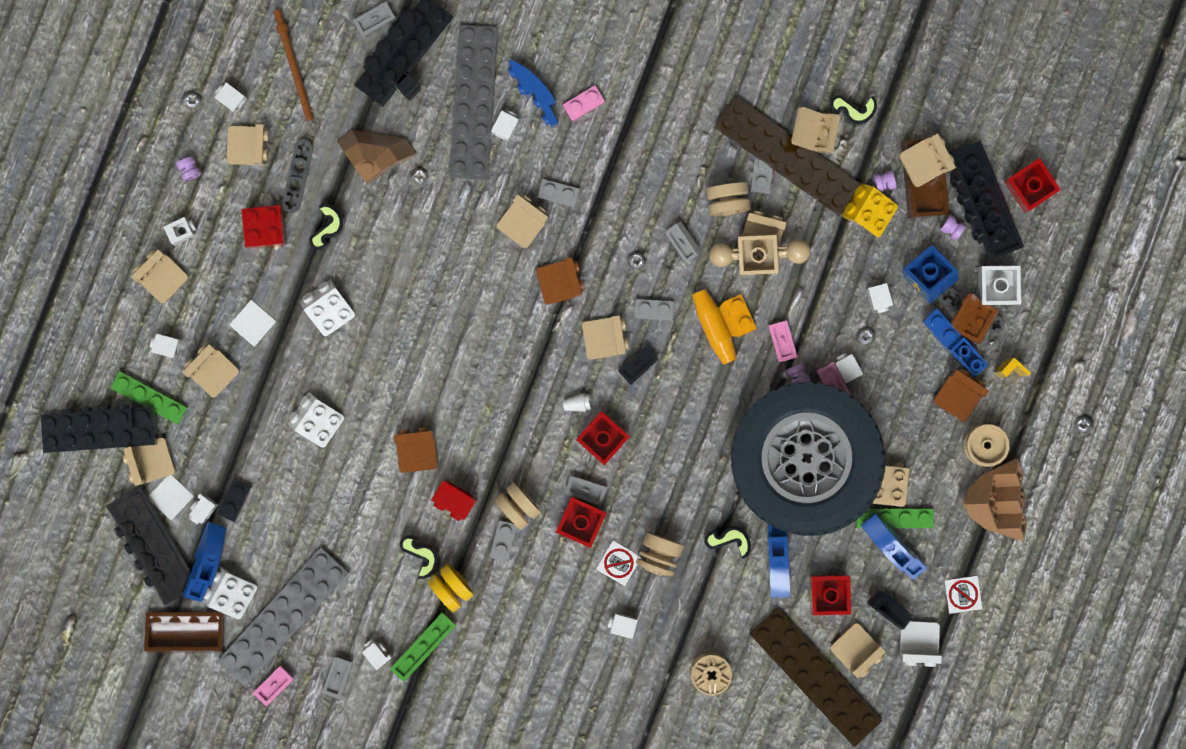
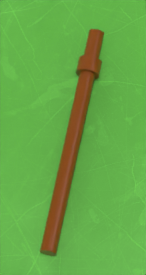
[273,9,313,121]

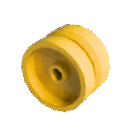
[427,563,475,613]

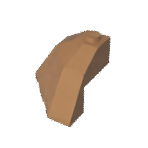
[337,130,416,185]
[963,459,1027,541]

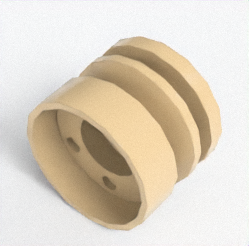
[636,532,684,577]
[690,651,732,696]

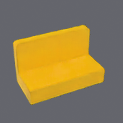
[994,358,1031,378]

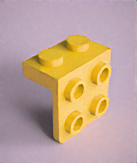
[841,183,898,237]

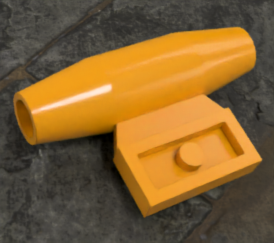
[692,289,757,365]

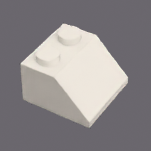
[978,266,1021,305]

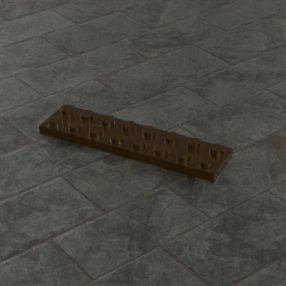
[714,96,861,216]
[749,608,882,747]

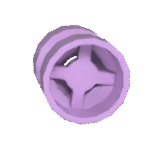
[176,156,202,182]
[872,170,896,192]
[940,215,967,241]
[786,363,811,384]

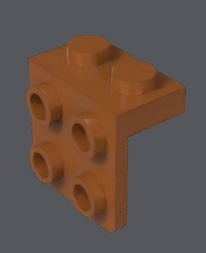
[536,257,585,305]
[952,292,999,345]
[933,369,989,422]
[393,427,438,473]

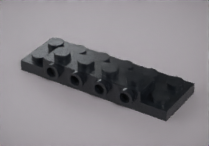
[354,0,454,107]
[949,141,1024,261]
[41,404,157,453]
[106,487,191,606]

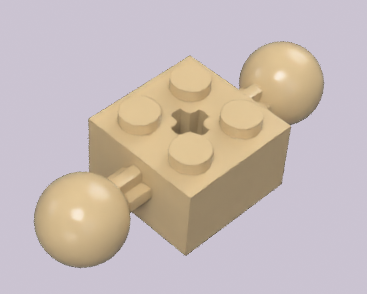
[709,232,810,275]

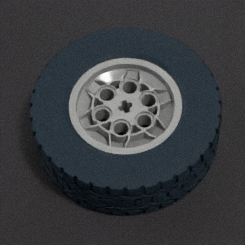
[731,382,886,536]

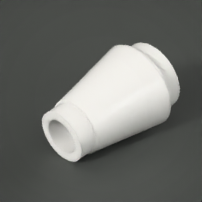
[563,393,592,412]

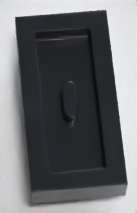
[618,346,659,385]
[217,479,252,522]

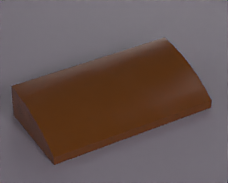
[901,140,949,219]
[144,612,224,653]

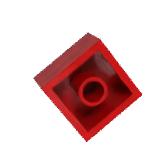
[1003,158,1061,213]
[241,205,287,249]
[576,411,630,466]
[431,479,478,521]
[556,497,607,548]
[809,574,851,616]

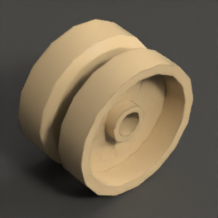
[706,182,751,216]
[963,424,1010,467]
[493,481,541,530]

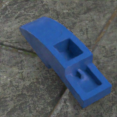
[507,60,558,128]
[921,308,988,378]
[861,513,928,580]
[182,522,226,602]
[768,524,790,598]

